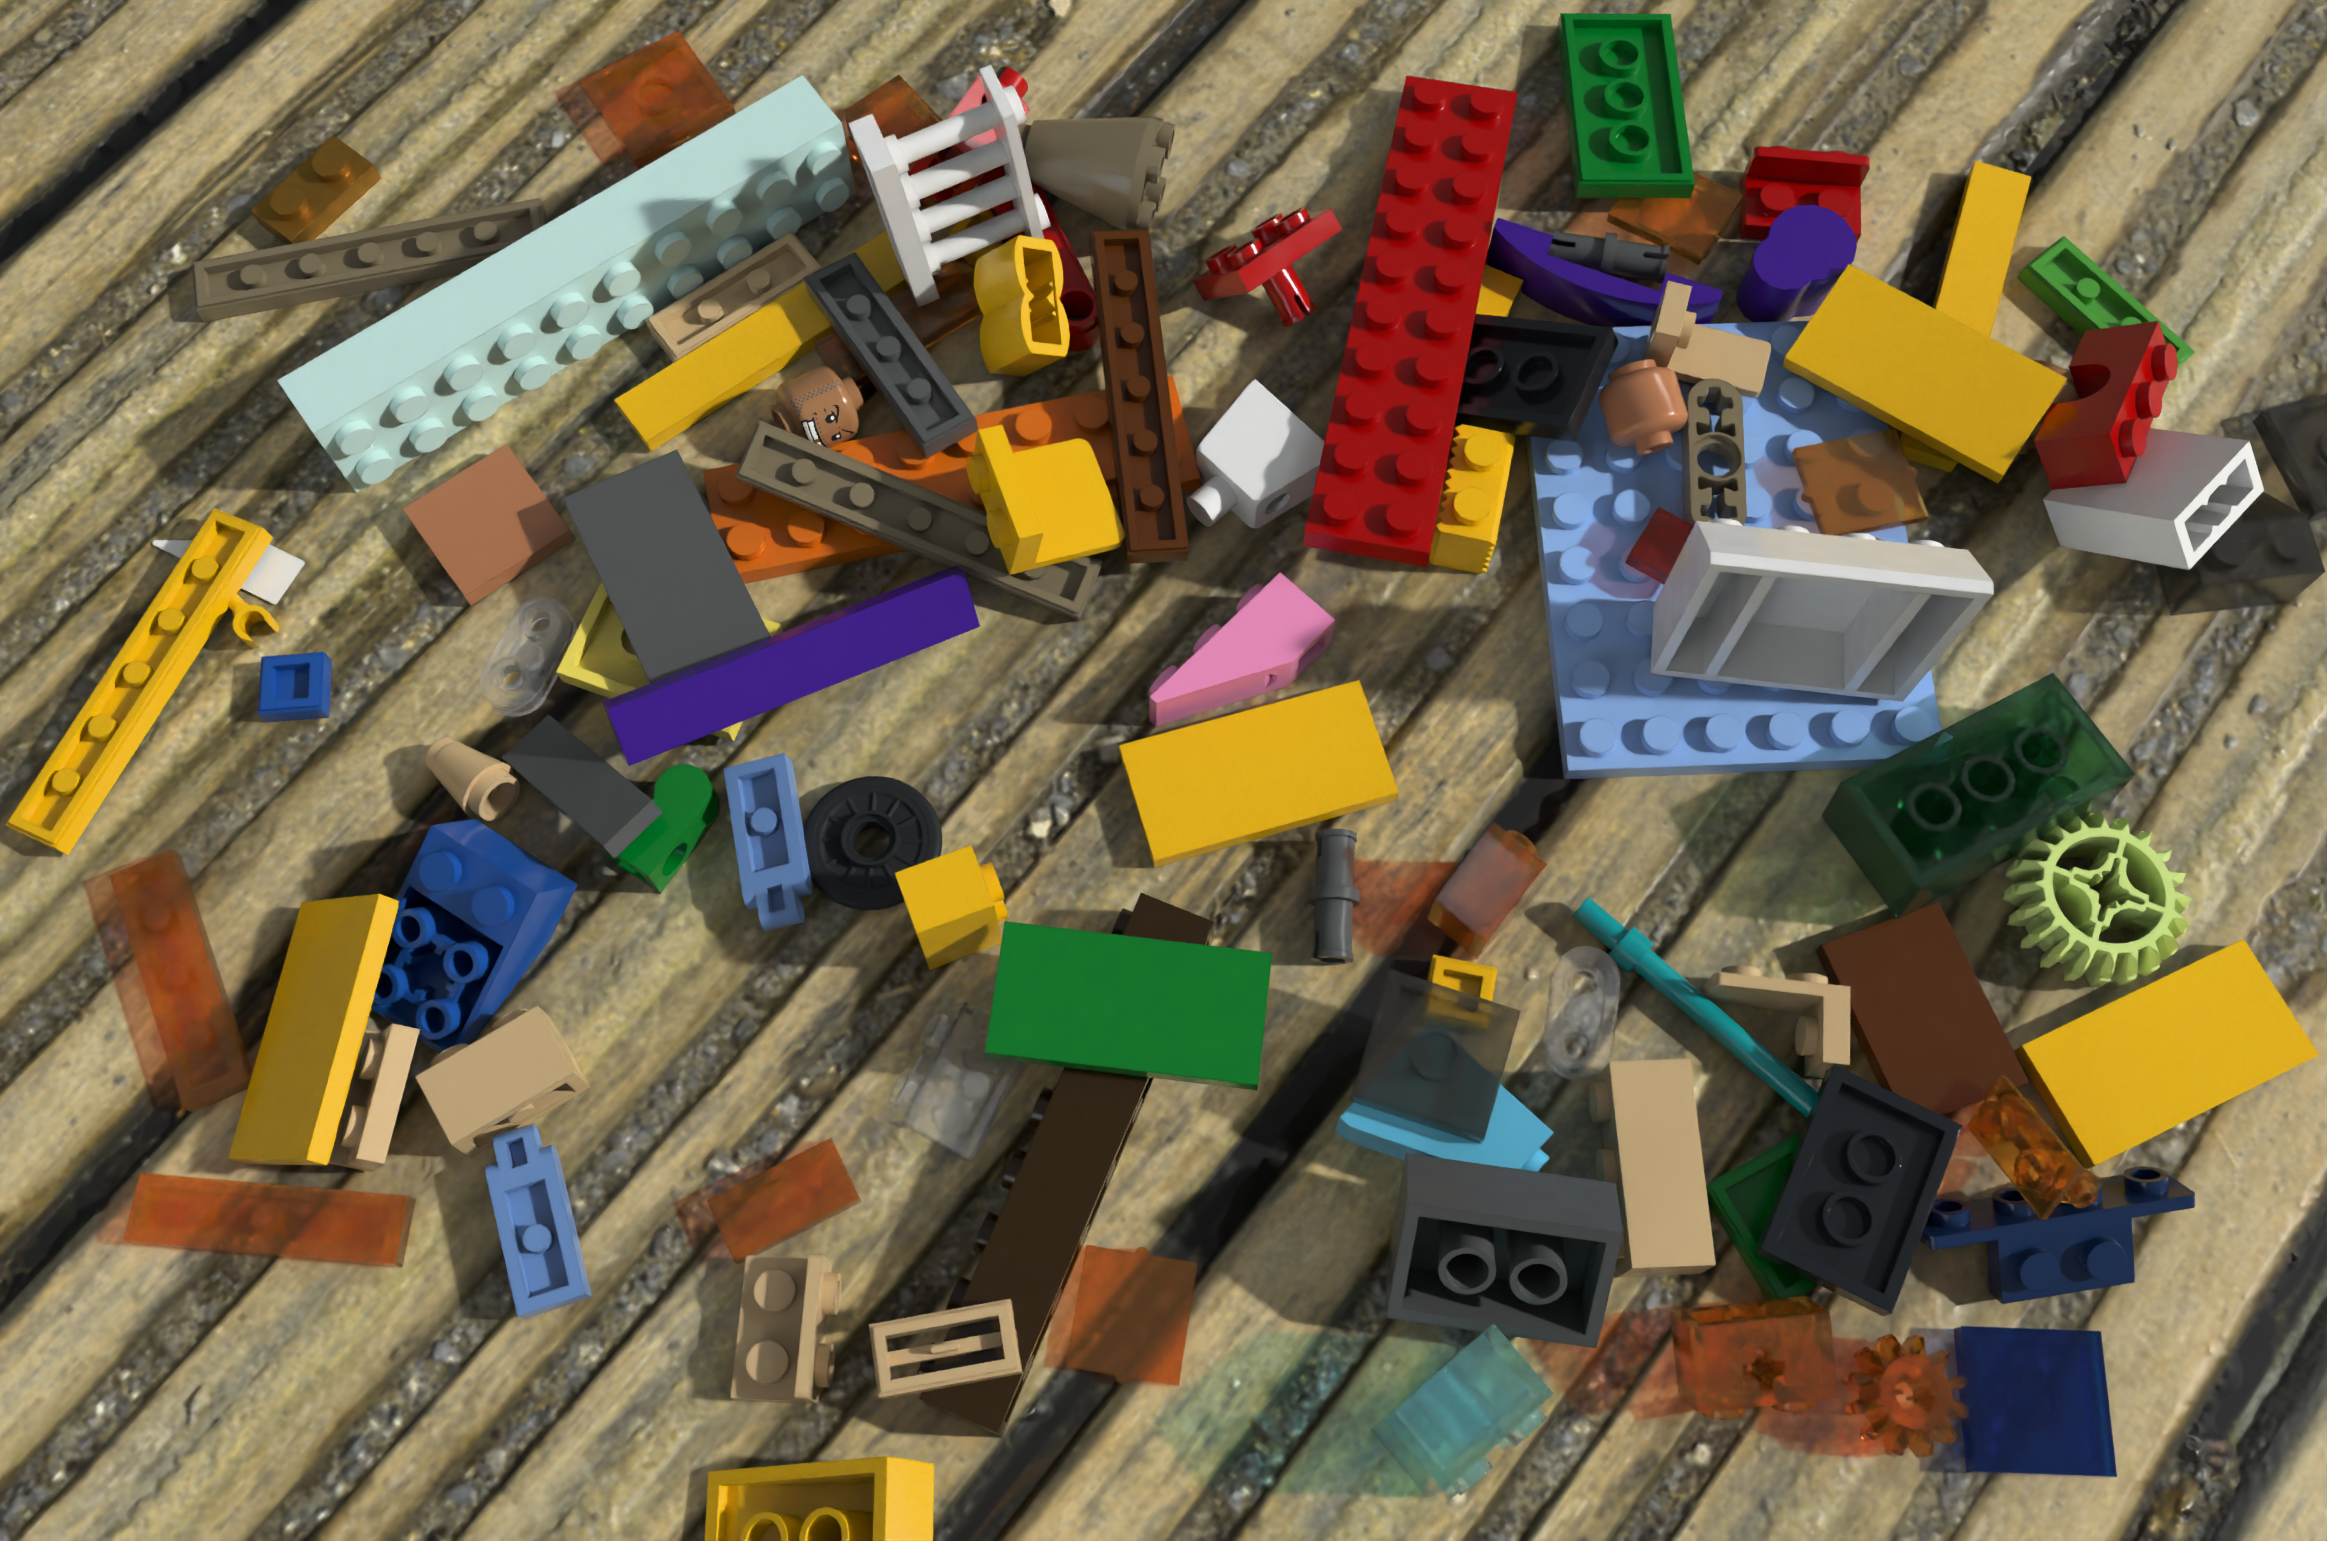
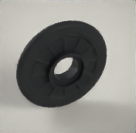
[803,776,942,911]

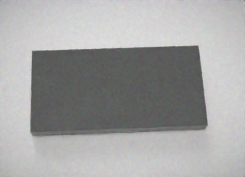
[562,449,771,683]

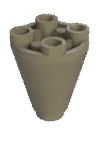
[1018,116,1176,234]

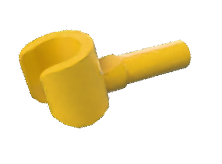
[229,593,279,648]

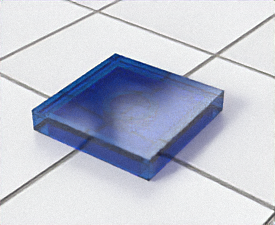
[1954,1326,2117,1478]

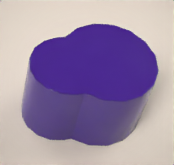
[1736,205,1857,322]

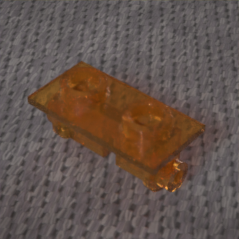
[1966,1075,2099,1220]

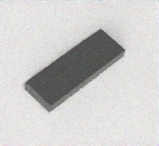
[502,714,663,859]

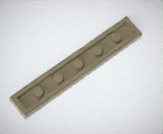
[192,198,547,322]
[735,420,1103,621]

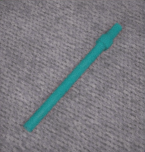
[1572,897,1818,1118]

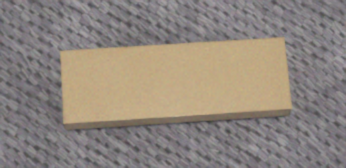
[645,231,822,363]

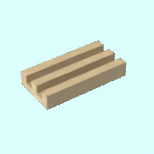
[869,1299,1023,1400]

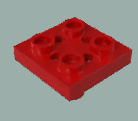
[1193,207,1342,327]

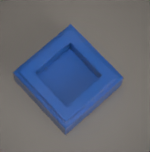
[258,652,332,722]

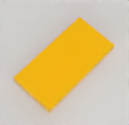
[1782,264,2068,484]
[1119,680,1399,868]
[228,894,399,1165]
[2014,939,2319,1170]

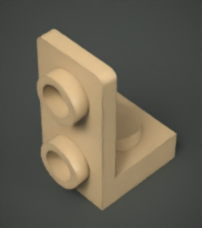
[1643,281,1771,398]
[1702,965,1851,1079]

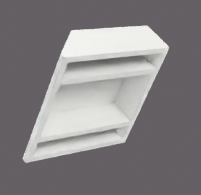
[1650,518,1994,701]

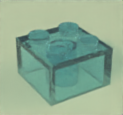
[1371,1324,1554,1498]

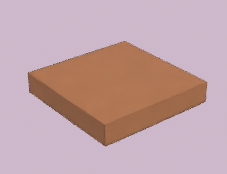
[402,444,575,605]

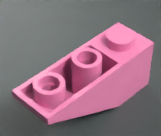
[1149,572,1335,726]

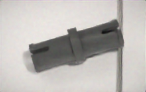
[1549,230,1670,284]
[1308,829,1360,965]

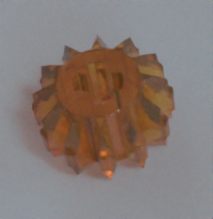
[1841,1334,1970,1458]

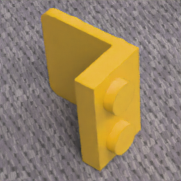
[966,425,1125,575]

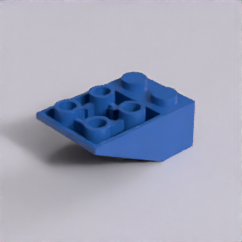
[371,819,578,1054]

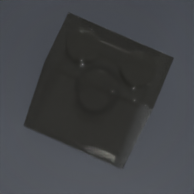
[2155,492,2325,616]

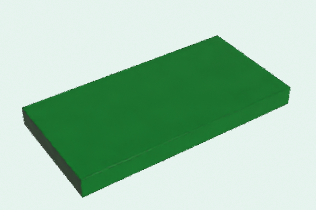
[1557,13,1695,198]
[985,921,1272,1090]

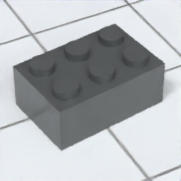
[1386,1153,1624,1348]

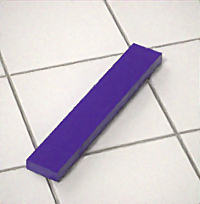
[602,565,980,766]

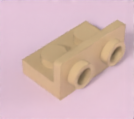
[329,1023,420,1172]
[730,1253,841,1404]

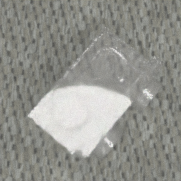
[886,1002,1024,1161]

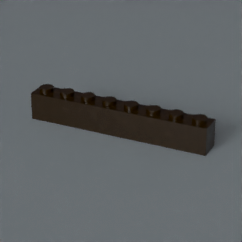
[917,893,1214,1438]

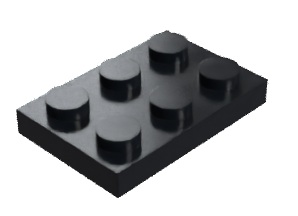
[1455,314,1619,442]
[1753,1065,1963,1316]

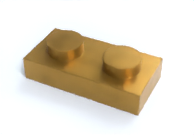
[250,135,381,245]

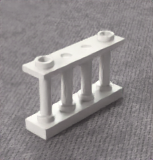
[848,65,1051,307]

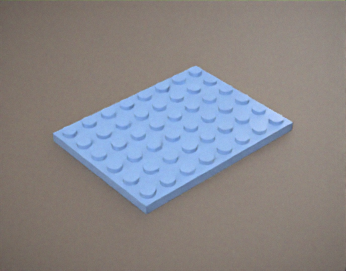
[1525,321,1946,779]

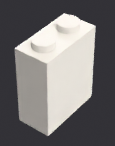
[2043,428,2264,570]

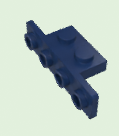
[1920,1166,2195,1304]

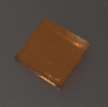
[580,30,736,170]

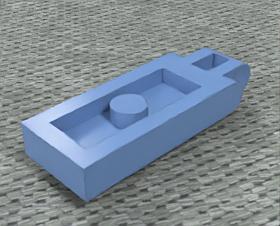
[723,753,813,931]
[485,1123,592,1319]

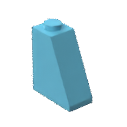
[1334,1021,1554,1172]

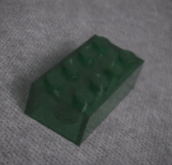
[1821,673,2135,920]

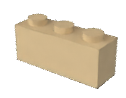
[1588,1058,1716,1278]

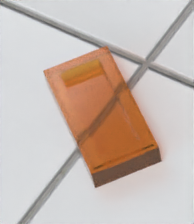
[707,1138,862,1265]

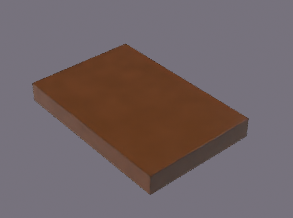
[1815,902,2029,1116]

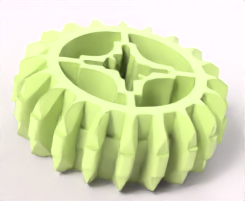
[2002,811,2192,987]

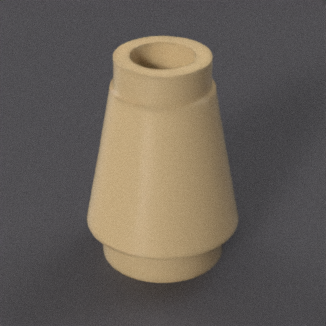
[425,737,520,821]

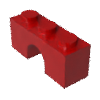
[2034,321,2178,490]

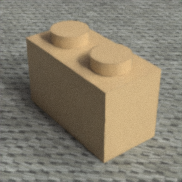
[415,1005,591,1158]

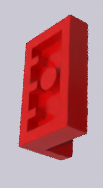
[1740,146,1870,244]

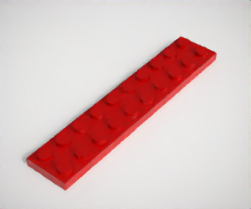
[1303,75,1518,567]

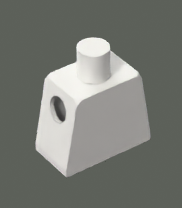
[1186,379,1325,528]

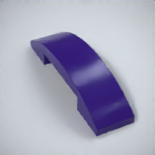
[1486,218,1723,327]

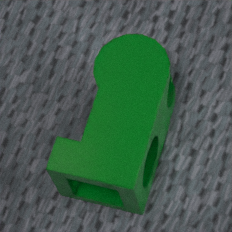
[601,764,720,893]

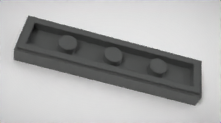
[804,252,978,459]

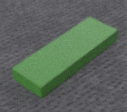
[2017,236,2195,369]

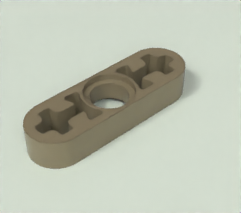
[1681,379,1747,537]

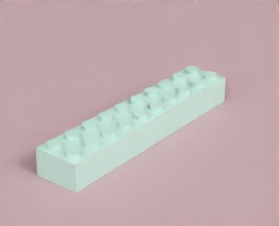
[277,75,856,493]

